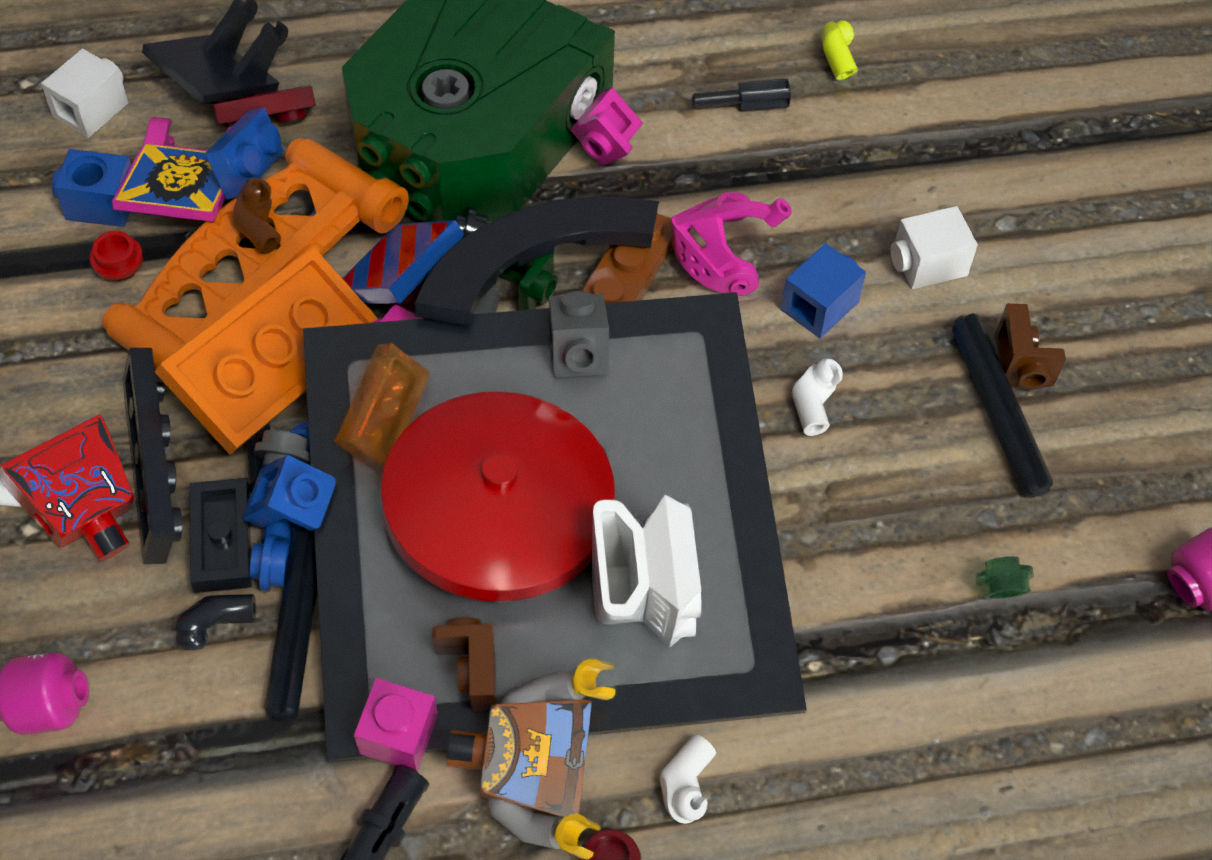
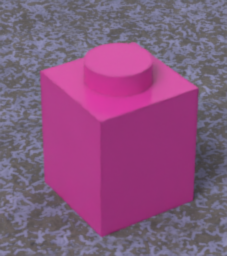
[354,678,438,772]

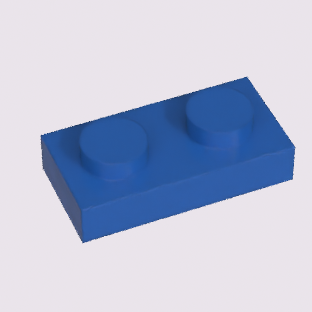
[205,107,284,199]

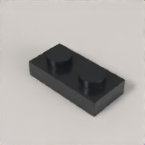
[190,478,252,593]

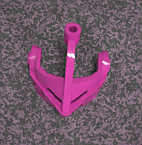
[672,192,792,296]

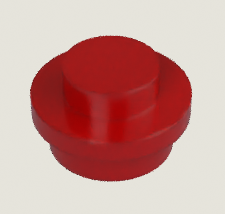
[90,231,143,280]

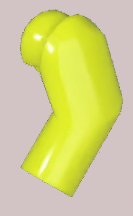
[820,20,858,80]

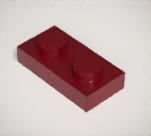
[214,85,316,126]

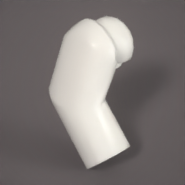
[659,734,716,824]

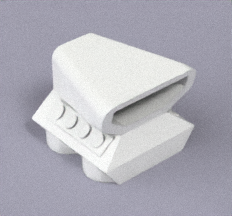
[592,495,701,648]

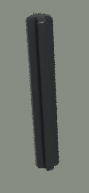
[952,313,1053,498]
[264,523,317,721]

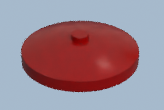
[381,391,615,602]

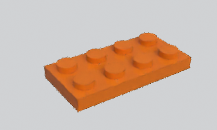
[154,246,378,455]

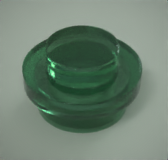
[975,556,1034,599]

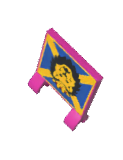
[112,117,232,222]

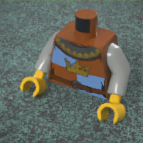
[447,658,615,860]

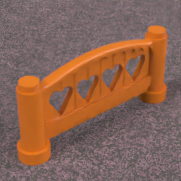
[102,137,409,370]

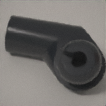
[172,594,256,650]

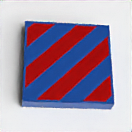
[342,220,464,304]

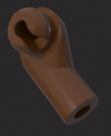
[233,178,281,254]

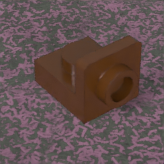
[995,303,1066,389]
[432,617,496,712]

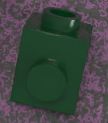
[498,252,558,310]

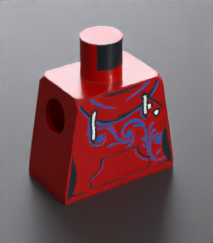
[0,414,134,562]

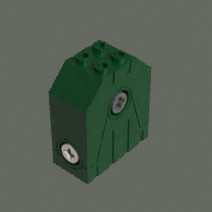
[342,0,615,222]

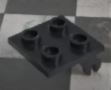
[142,0,288,104]

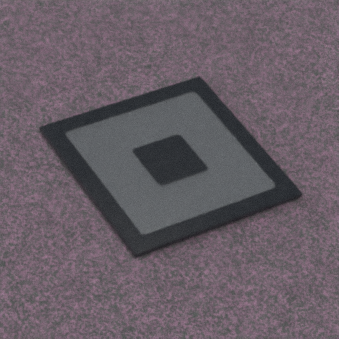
[303,292,807,763]

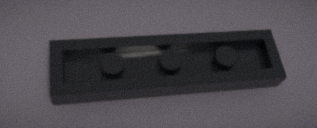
[122,348,182,564]

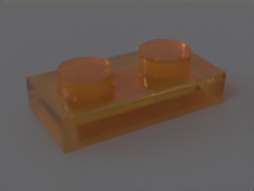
[335,343,430,471]

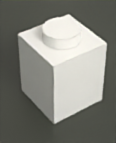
[41,48,128,138]
[891,206,978,290]

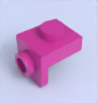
[570,87,643,166]

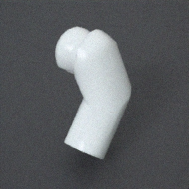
[792,358,843,436]

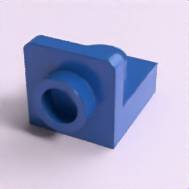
[242,454,336,530]

